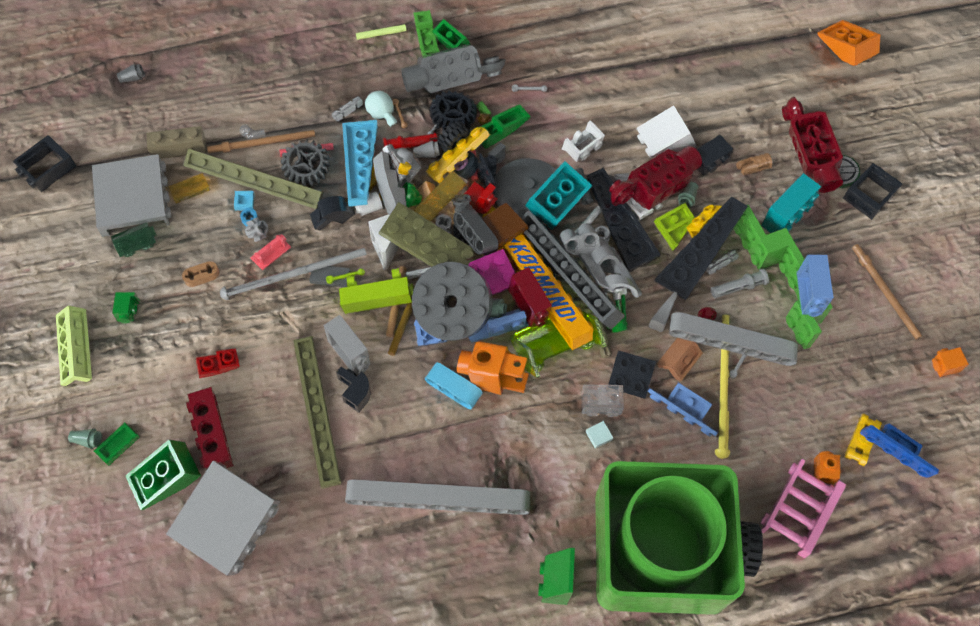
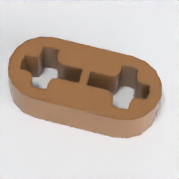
[182,261,219,287]

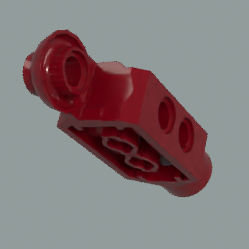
[782,96,843,193]
[609,146,702,210]

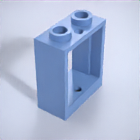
[797,255,834,317]

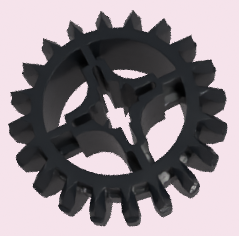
[430,90,477,130]

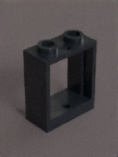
[13,135,76,192]
[843,163,903,220]

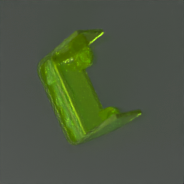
[510,310,607,378]

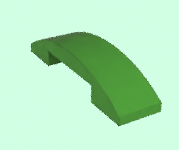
[413,10,440,56]

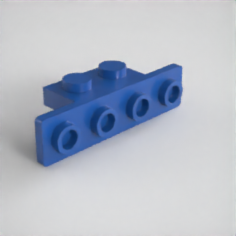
[860,423,939,478]

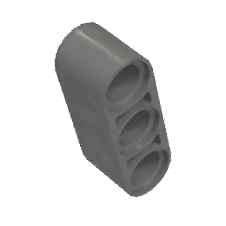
[453,209,498,254]

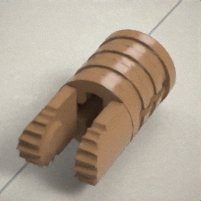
[736,153,772,175]

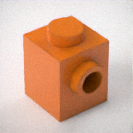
[932,347,969,377]
[814,451,840,485]

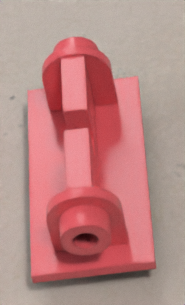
[250,234,291,270]

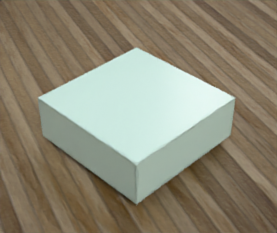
[585,421,613,449]

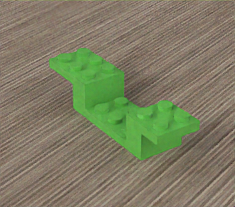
[734,205,833,350]

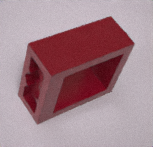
[508,267,552,328]

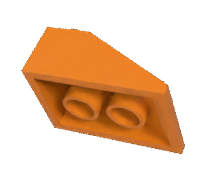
[818,20,880,66]

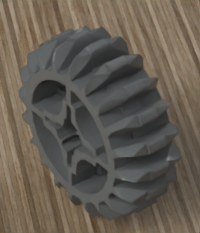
[281,139,330,187]

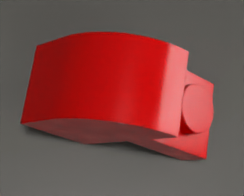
[464,181,497,214]

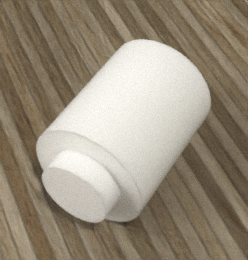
[354,192,383,216]

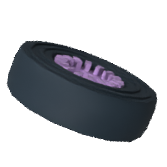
[449,151,479,182]

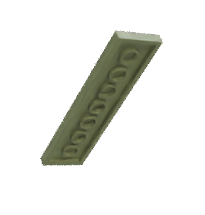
[378,202,515,313]

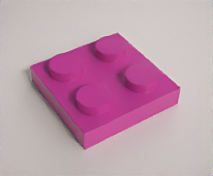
[468,249,515,295]

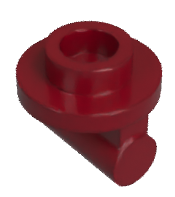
[697,307,717,321]

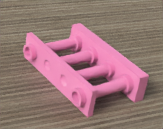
[761,459,846,558]

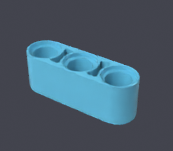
[425,362,483,409]

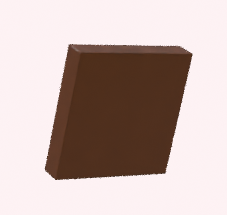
[482,203,528,249]

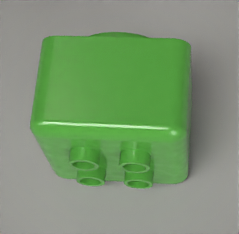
[595,461,745,615]

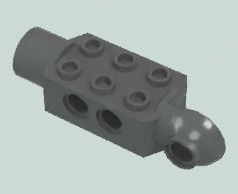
[401,44,506,93]

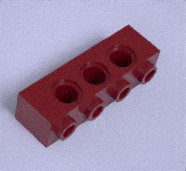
[186,387,234,469]

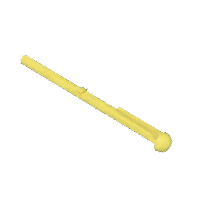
[715,315,731,459]

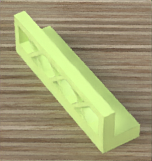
[56,305,92,386]

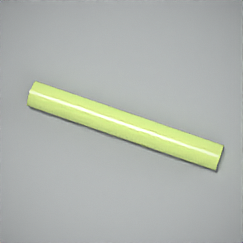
[356,24,406,40]

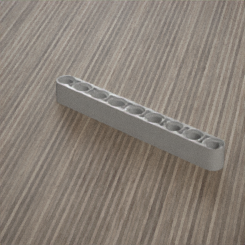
[345,480,530,515]

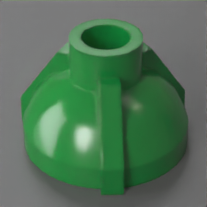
[402,182,422,208]

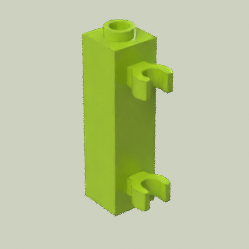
[339,268,414,314]

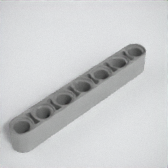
[669,312,798,366]

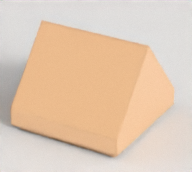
[417,181,440,205]

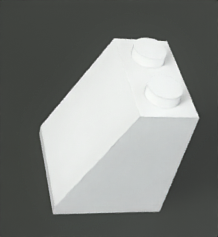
[637,106,697,158]

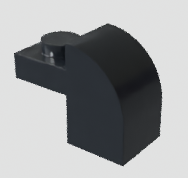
[310,196,355,231]
[336,366,371,413]

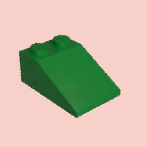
[125,439,201,510]
[538,548,575,605]

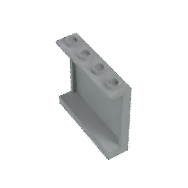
[92,154,172,237]
[166,461,281,576]

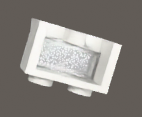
[562,121,605,162]

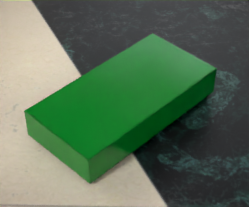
[94,422,140,466]

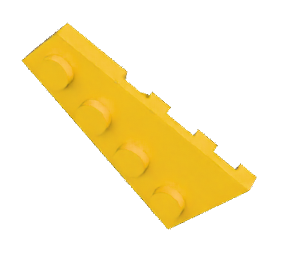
[425,127,490,184]

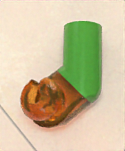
[476,101,492,125]

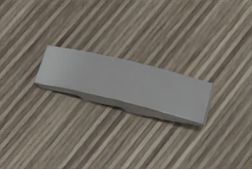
[373,151,406,214]

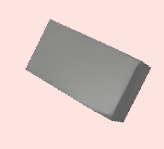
[649,292,677,332]

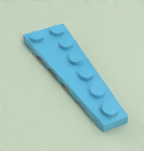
[342,120,378,206]

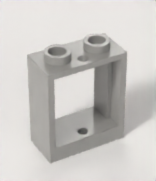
[323,315,370,374]

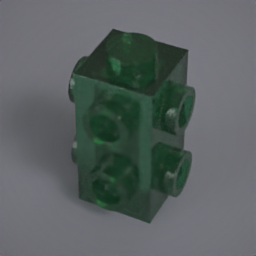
[111,222,157,257]

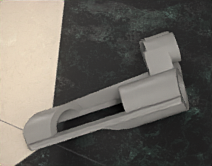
[559,224,642,297]

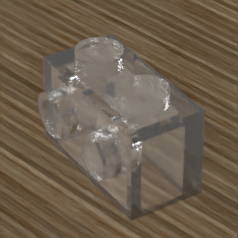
[581,385,624,417]

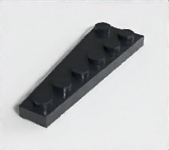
[587,168,661,272]
[654,196,748,301]

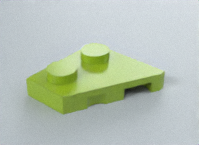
[654,203,695,251]

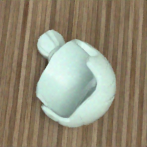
[365,91,397,127]

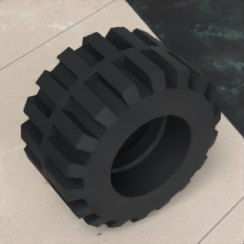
[740,521,763,577]

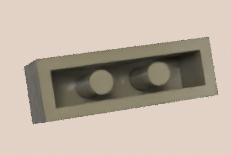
[146,126,207,159]

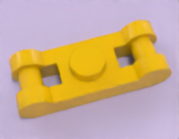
[844,413,882,466]

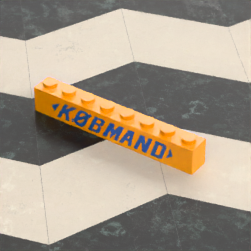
[499,232,594,350]

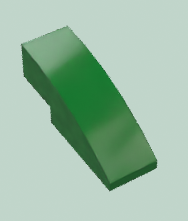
[480,104,530,149]

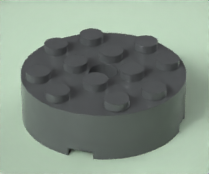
[412,262,493,341]

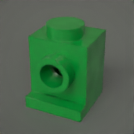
[112,292,140,323]

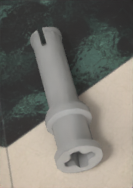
[711,269,769,299]

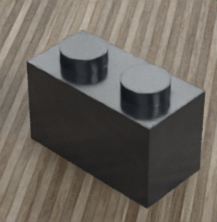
[696,135,734,176]

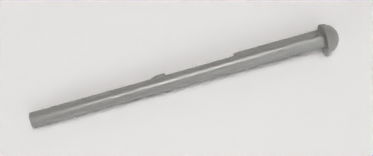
[220,248,367,300]

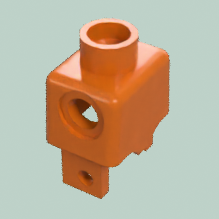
[457,341,529,395]

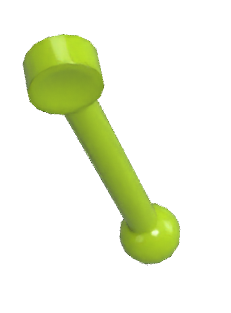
[326,268,365,284]

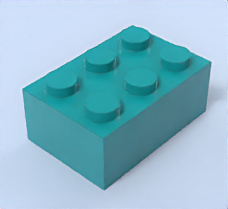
[525,161,592,230]
[761,173,821,233]

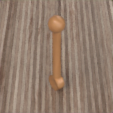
[392,99,408,128]

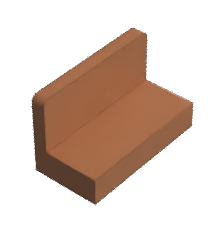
[657,338,703,381]

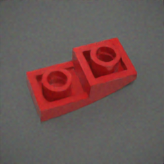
[196,348,240,378]

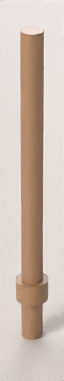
[207,130,315,153]
[852,244,922,340]

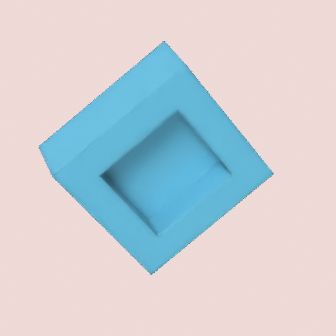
[234,191,255,211]

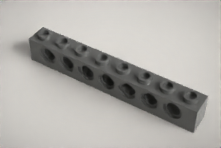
[521,210,625,329]

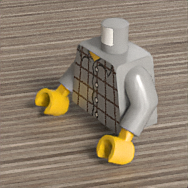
[379,144,421,201]

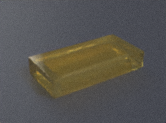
[168,173,210,204]

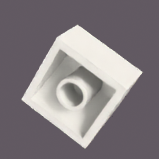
[368,214,398,270]

